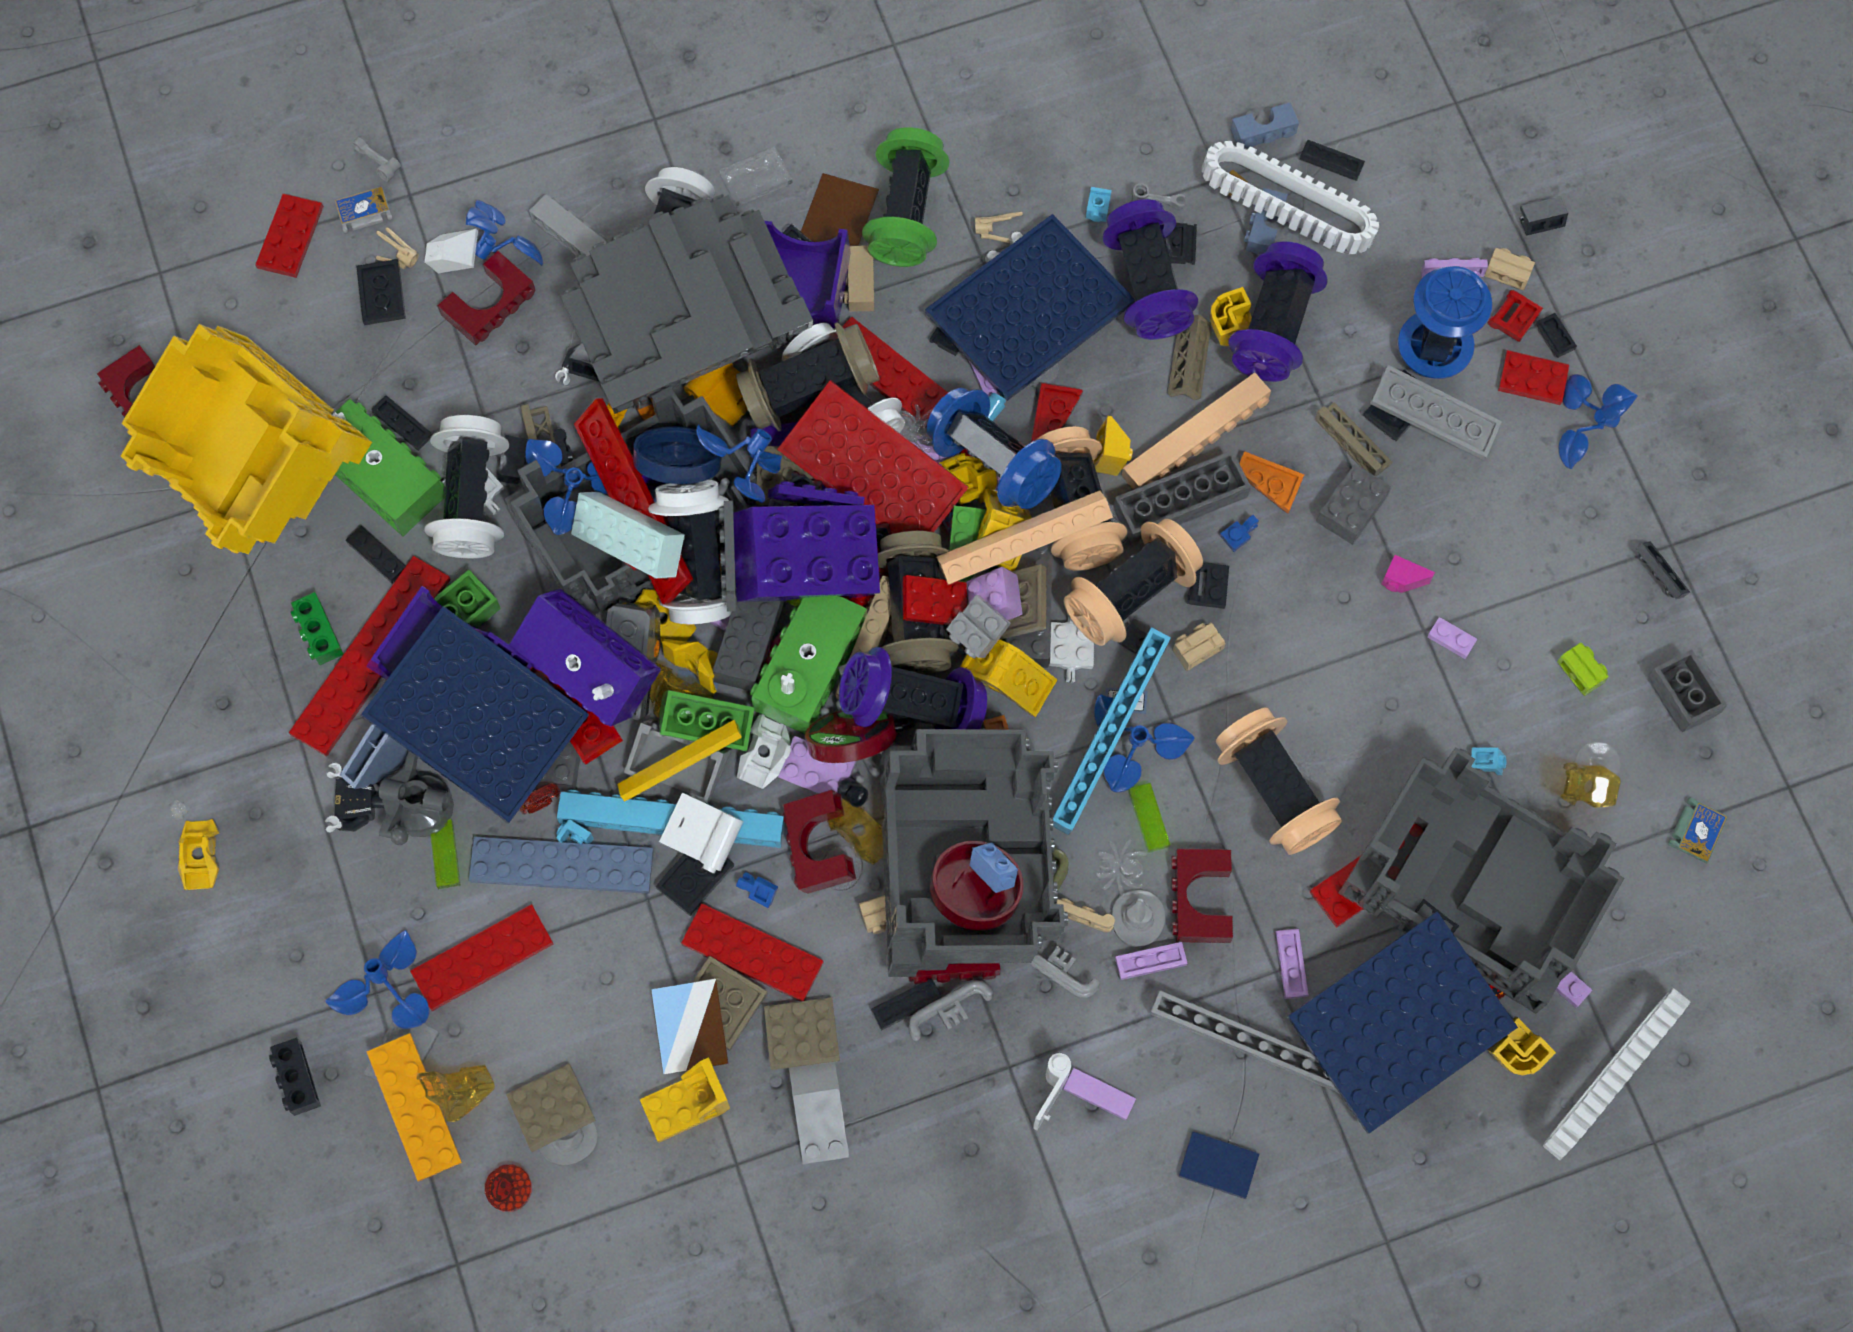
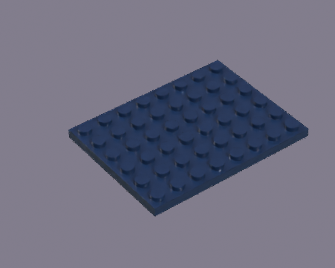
[925,214,1135,401]
[361,606,589,823]
[1287,912,1518,1134]

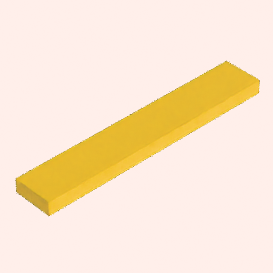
[617,720,742,802]

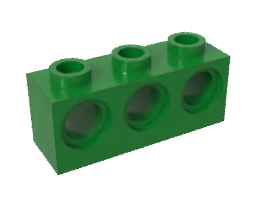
[290,592,344,665]

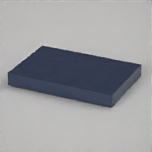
[1178,1132,1259,1200]

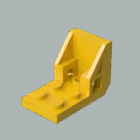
[977,487,1031,571]
[960,639,1057,717]
[640,1057,730,1143]

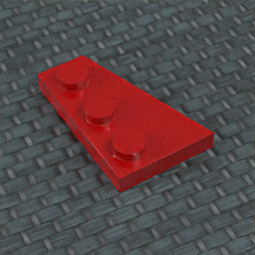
[1031,383,1083,442]

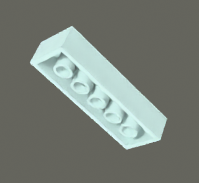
[571,492,684,578]

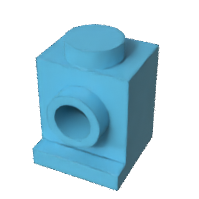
[1086,187,1112,222]

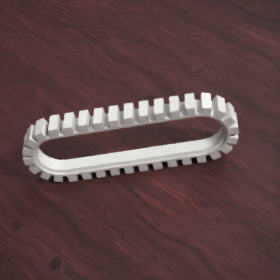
[1202,141,1379,254]
[1543,988,1691,1160]

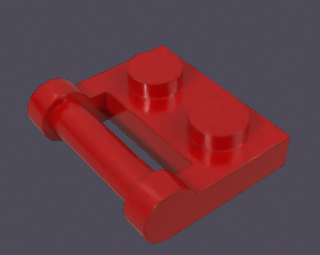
[1488,290,1543,342]

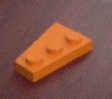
[1239,451,1305,514]

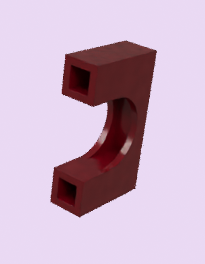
[437,251,536,346]
[97,345,155,418]
[783,790,857,894]
[1171,849,1233,943]
[909,963,1001,984]

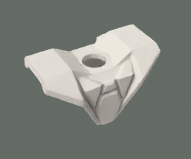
[737,715,791,789]

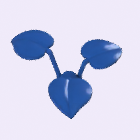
[466,200,543,266]
[1559,374,1638,469]
[696,425,782,503]
[525,439,608,535]
[1094,694,1195,792]
[325,930,429,1029]

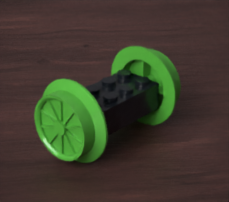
[862,127,950,267]

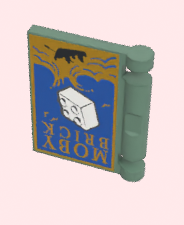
[1668,797,1728,864]

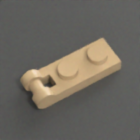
[1057,898,1115,933]

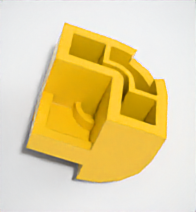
[1210,287,1252,346]
[939,453,997,505]
[1487,1016,1556,1075]

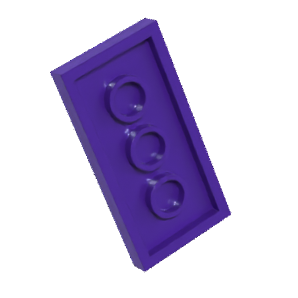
[767,482,865,506]

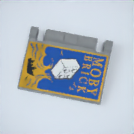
[334,186,393,234]

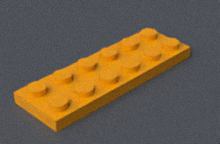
[366,1033,462,1182]

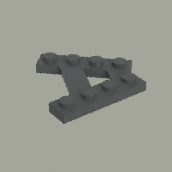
[719,501,736,612]

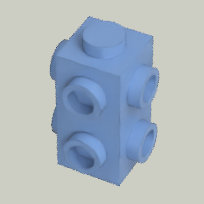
[970,842,1018,893]

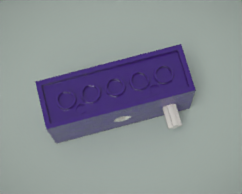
[509,589,661,727]

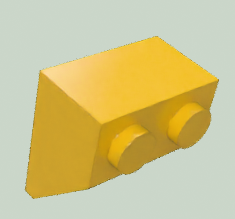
[1094,416,1133,476]

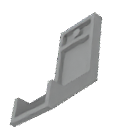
[789,1062,849,1164]

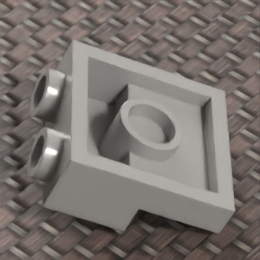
[946,595,1011,658]

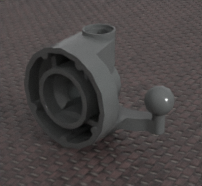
[379,751,454,845]

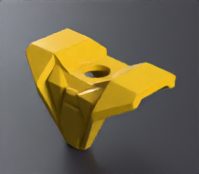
[634,589,696,643]
[662,639,718,693]
[178,819,219,890]

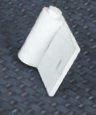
[659,793,743,873]
[1033,1053,1071,1130]

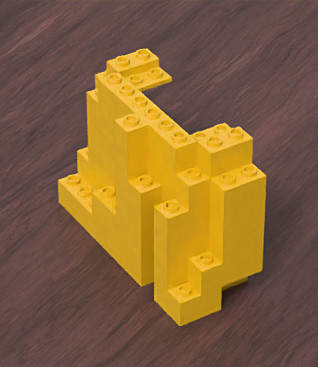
[121,324,372,554]

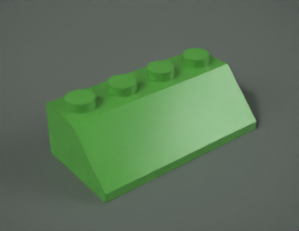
[949,506,992,582]
[659,690,755,751]

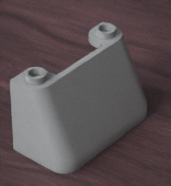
[624,719,731,804]

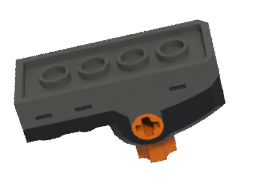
[606,600,661,720]

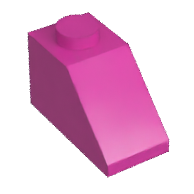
[1382,555,1435,593]

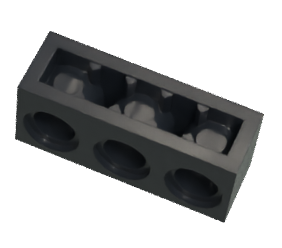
[269,1037,321,1116]

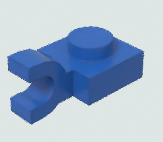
[1220,515,1259,552]
[736,872,778,908]

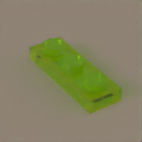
[1129,783,1171,853]
[431,819,461,889]

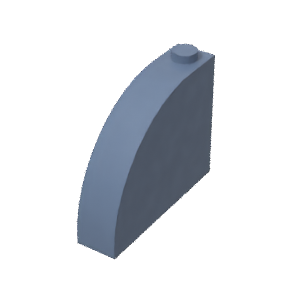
[340,724,409,789]

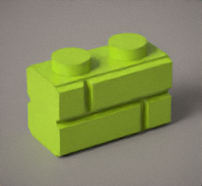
[1557,642,1609,696]

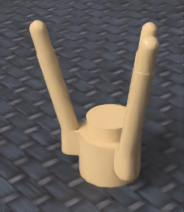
[975,212,1023,243]
[376,228,419,269]

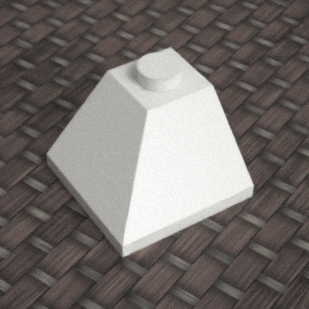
[425,229,478,273]

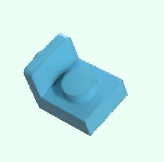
[1471,748,1507,775]
[556,819,594,845]

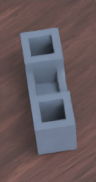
[1231,102,1299,149]
[1244,188,1288,254]

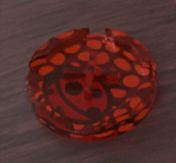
[520,784,561,815]
[485,1164,532,1212]

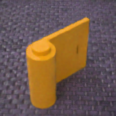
[684,363,748,427]

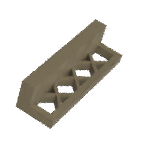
[1168,315,1211,400]
[1315,402,1392,477]
[520,404,561,468]

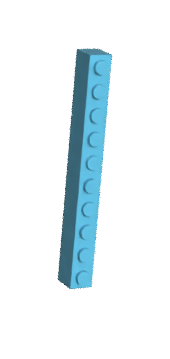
[1053,627,1171,835]
[557,790,785,848]

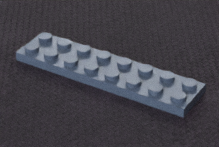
[469,837,654,894]

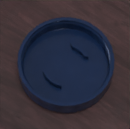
[633,427,722,484]

